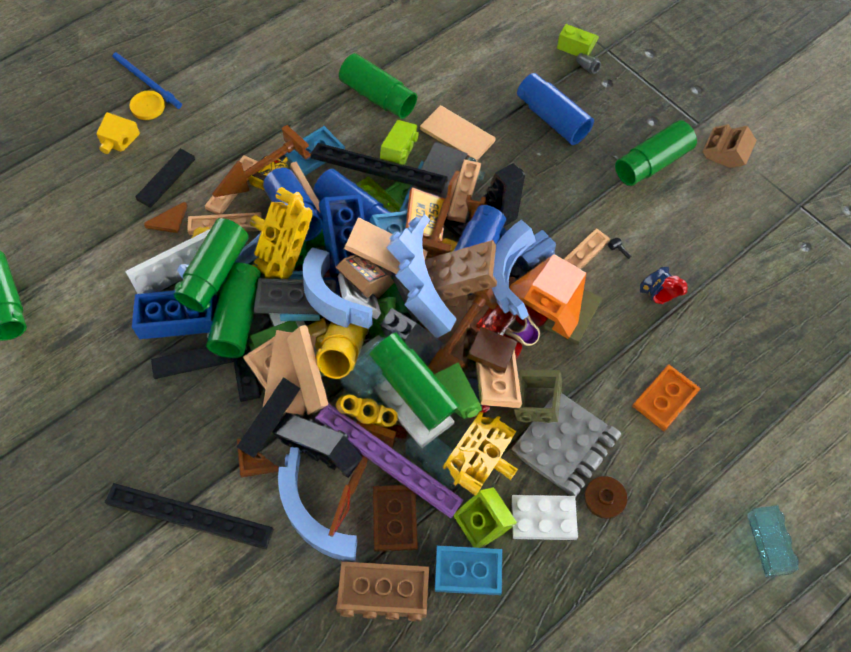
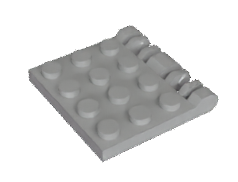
[511,393,621,497]

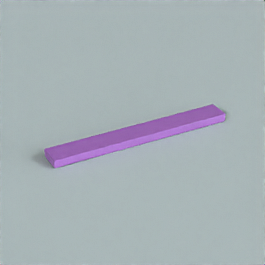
[315,403,463,518]

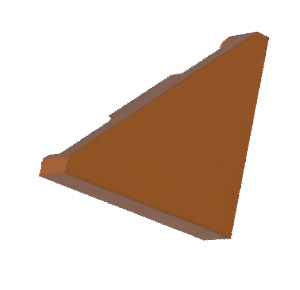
[144,202,187,233]
[237,439,279,478]

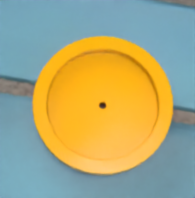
[129,91,165,120]

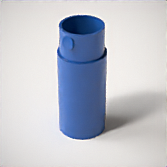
[517,73,594,145]
[263,168,323,241]
[313,169,391,223]
[454,205,506,296]

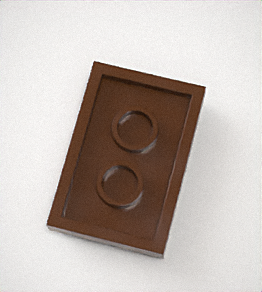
[373,485,418,552]

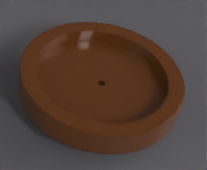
[584,476,627,519]

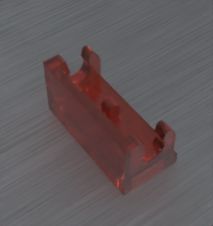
[476,305,517,335]

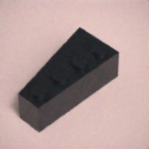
[483,163,525,227]
[272,412,363,478]

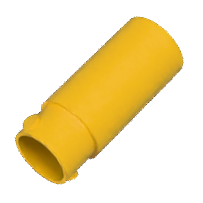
[316,322,368,379]

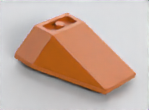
[509,254,586,339]

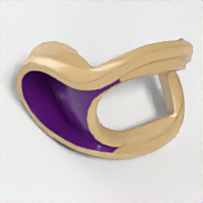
[500,314,540,346]

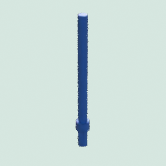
[112,52,182,109]

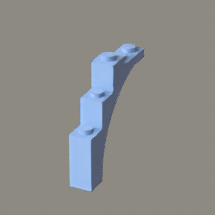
[386,214,456,338]

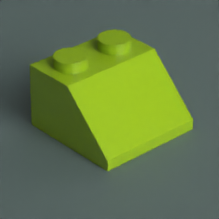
[557,24,599,56]
[453,487,517,548]

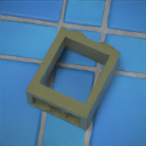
[514,370,562,423]

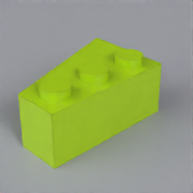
[380,120,419,165]

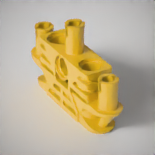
[250,187,313,279]
[442,412,518,496]

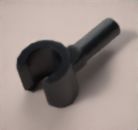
[608,238,632,259]

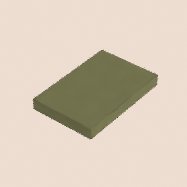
[544,289,603,345]

